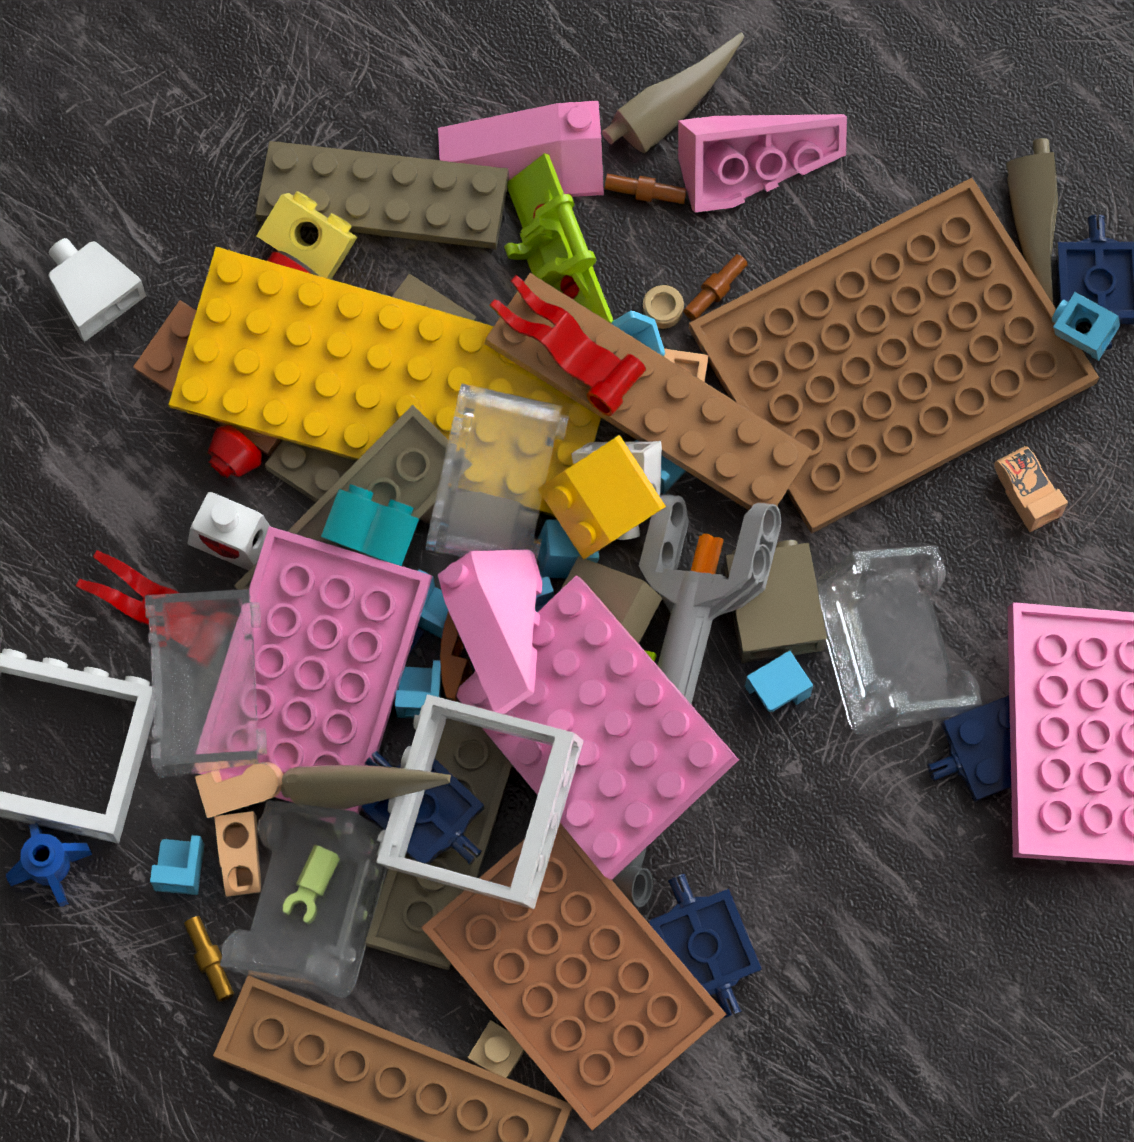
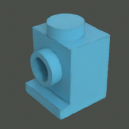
[1052,292,1120,361]

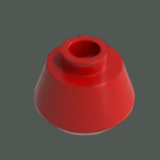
[208,425,262,478]

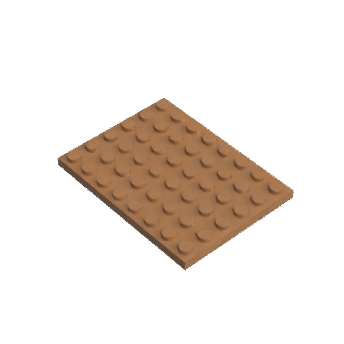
[689,178,1099,534]

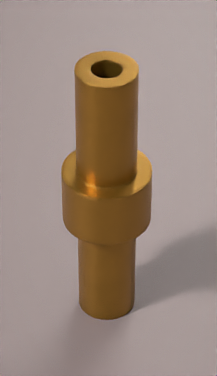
[184,916,234,1002]

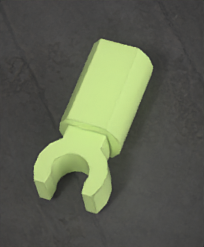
[283,845,341,924]

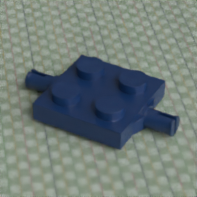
[1056,214,1134,350]
[927,695,1011,802]
[361,751,485,865]
[648,874,762,1019]

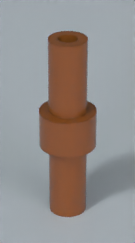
[604,173,687,204]
[683,254,748,321]

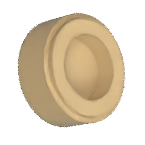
[643,285,684,329]

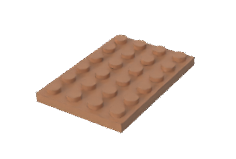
[421,823,727,1131]

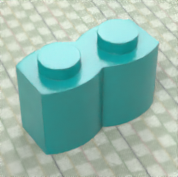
[321,484,419,566]

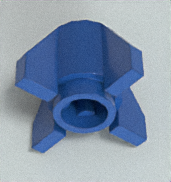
[6,822,92,907]

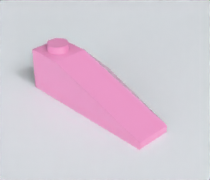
[438,101,604,197]
[678,114,847,213]
[438,550,542,714]

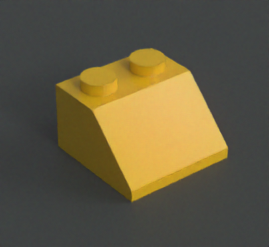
[537,435,666,560]

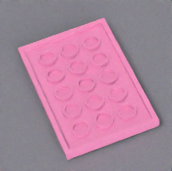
[192,526,433,822]
[456,575,739,880]
[1007,602,1134,865]

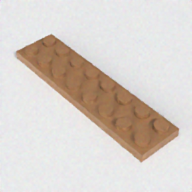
[484,273,813,510]
[213,975,573,1142]

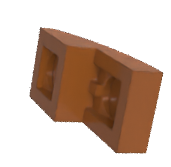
[440,612,473,703]

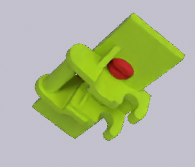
[504,153,614,323]

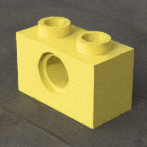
[256,191,358,279]

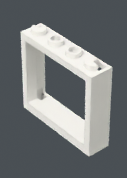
[0,649,159,844]
[376,694,584,909]

